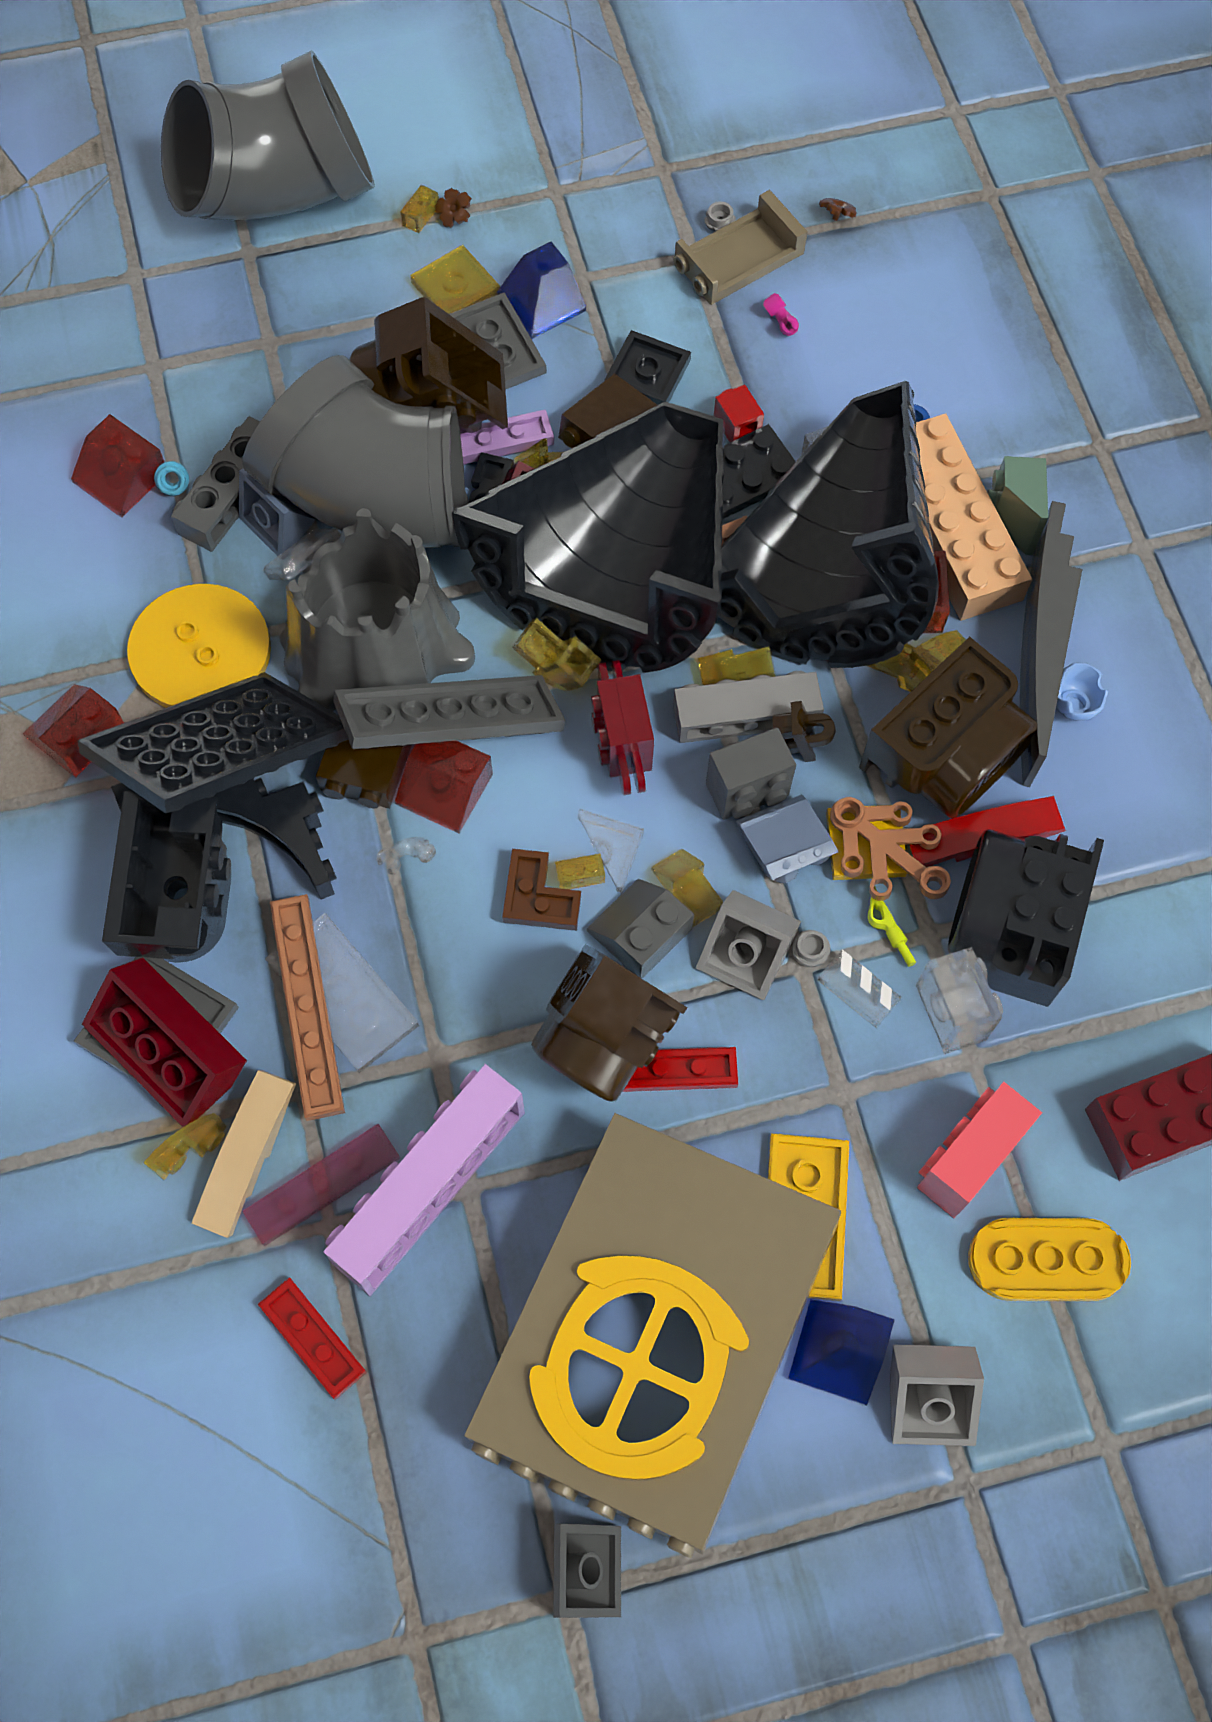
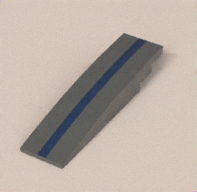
[1020,501,1083,787]

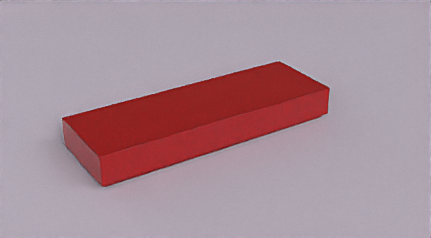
[623,1047,738,1092]
[258,1277,367,1400]

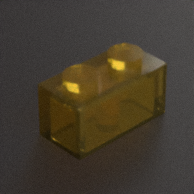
[400,185,439,233]
[555,853,605,889]

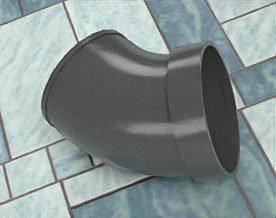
[161,50,375,220]
[242,355,465,548]

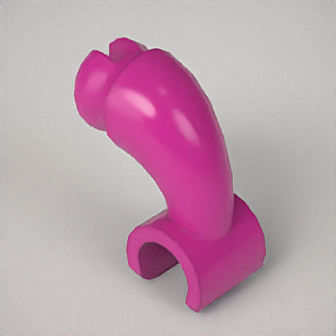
[763,293,799,336]

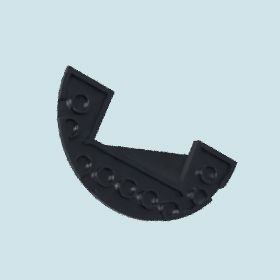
[718,381,939,668]
[452,401,725,673]

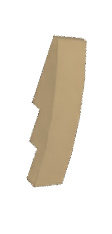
[191,1069,296,1238]

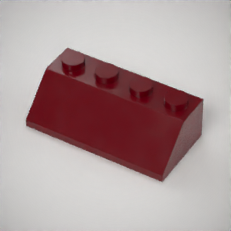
[82,957,247,1129]

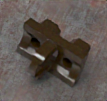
[773,701,836,762]

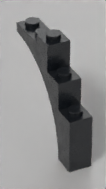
[111,777,337,900]

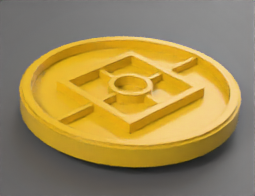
[127,584,271,708]

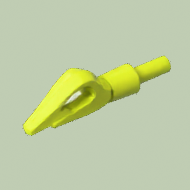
[868,886,916,967]

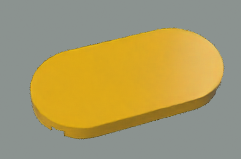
[968,1218,1131,1301]

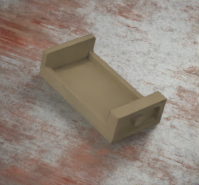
[673,189,807,305]

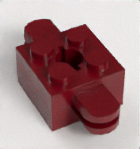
[591,660,654,796]

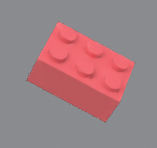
[917,1082,1043,1218]

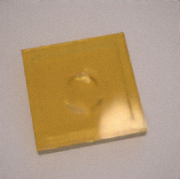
[410,244,501,314]

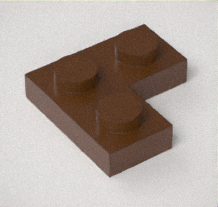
[502,848,581,931]

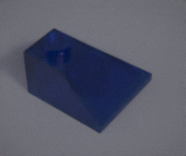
[497,241,586,339]
[787,1299,895,1406]

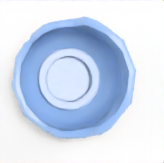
[1056,663,1108,721]

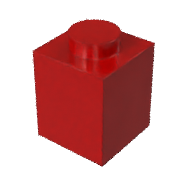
[713,384,764,442]

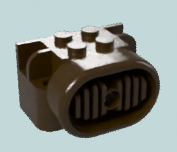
[349,296,508,433]
[859,636,1038,818]
[531,944,688,1102]

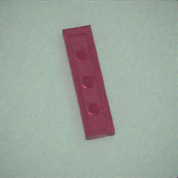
[242,1124,400,1247]

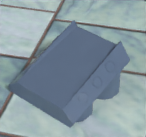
[736,794,838,883]

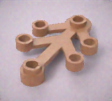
[830,797,951,901]

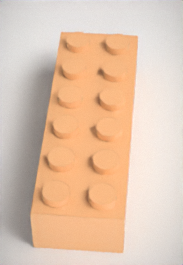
[916,413,1032,621]

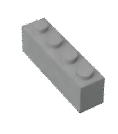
[673,671,824,743]

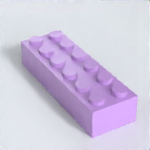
[323,1064,525,1296]

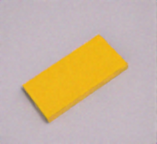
[767,1133,849,1301]

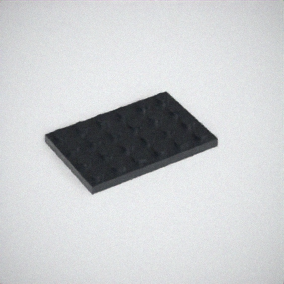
[78,672,348,813]

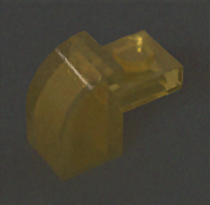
[512,618,601,691]

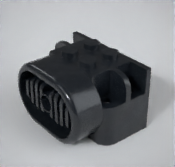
[102,791,232,963]
[948,829,1104,1007]

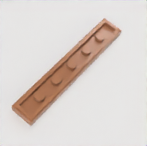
[270,894,345,1121]

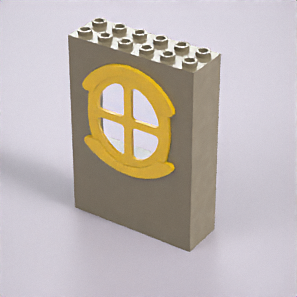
[464,1113,841,1558]

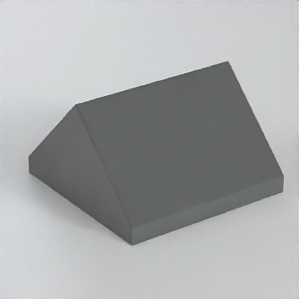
[553,1524,621,1618]

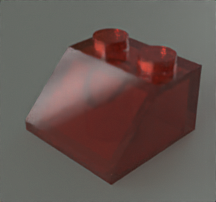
[71,414,168,518]
[23,684,124,778]
[395,740,493,834]

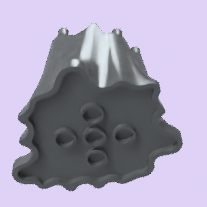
[279,508,475,712]

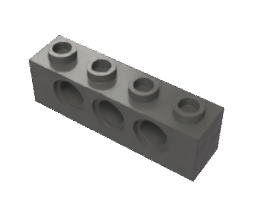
[171,416,260,552]

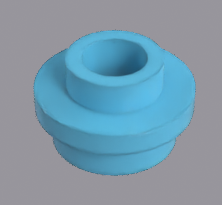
[154,461,189,496]

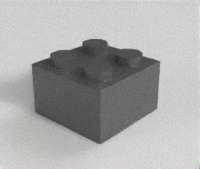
[706,727,796,820]

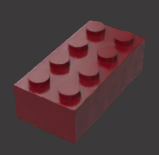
[1085,1054,1212,1181]

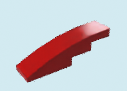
[909,796,1066,868]

